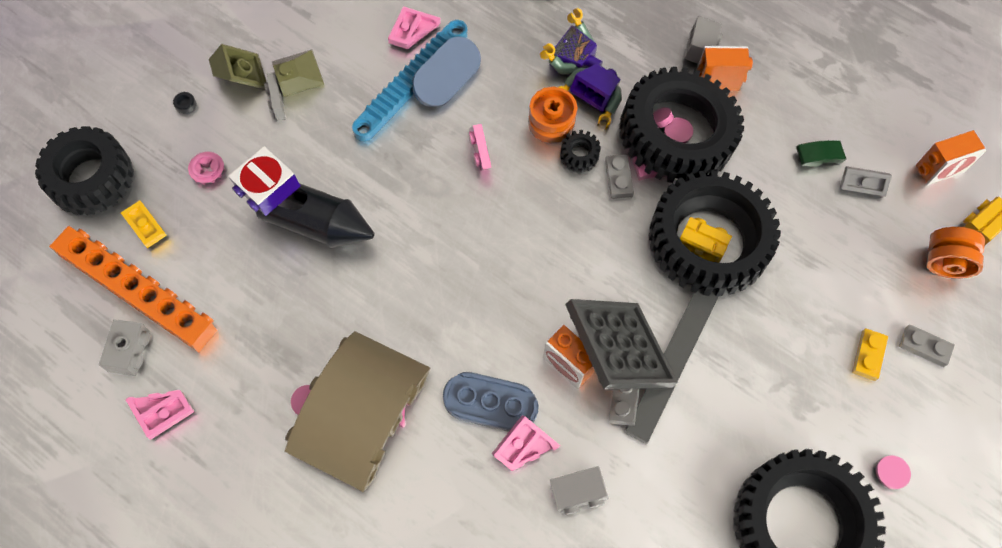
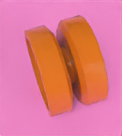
[528,87,577,143]
[927,227,985,279]

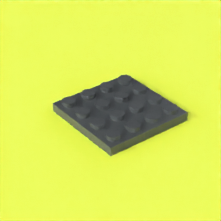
[565,299,678,389]

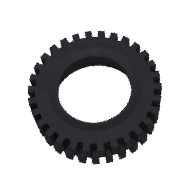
[619,67,744,183]
[649,170,781,296]
[733,449,886,548]

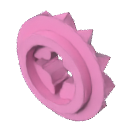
[188,152,225,185]

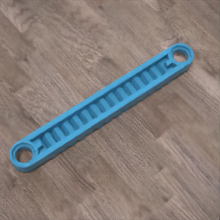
[352,20,467,141]

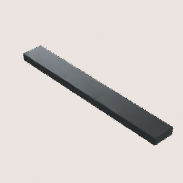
[625,288,719,444]

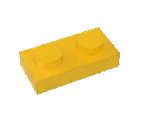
[121,200,167,249]
[852,328,888,381]

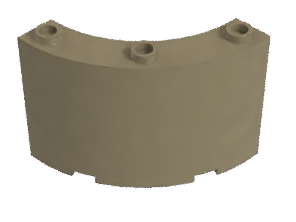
[284,331,431,492]

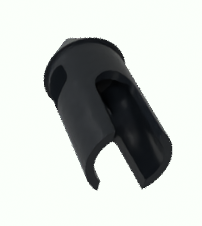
[256,183,375,248]

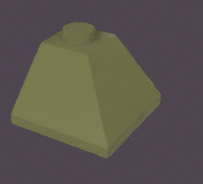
[209,44,267,89]
[272,50,324,97]

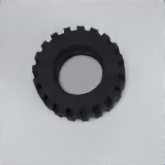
[35,126,133,215]

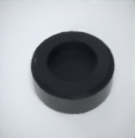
[173,92,197,114]

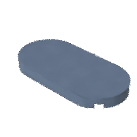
[412,36,481,107]
[443,372,538,432]

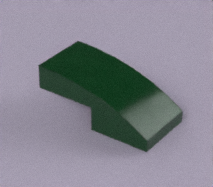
[796,140,847,167]

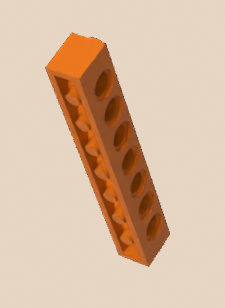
[49,226,218,353]

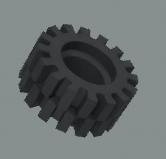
[560,130,601,173]

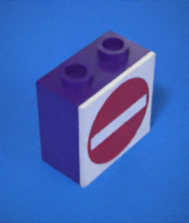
[228,146,301,216]

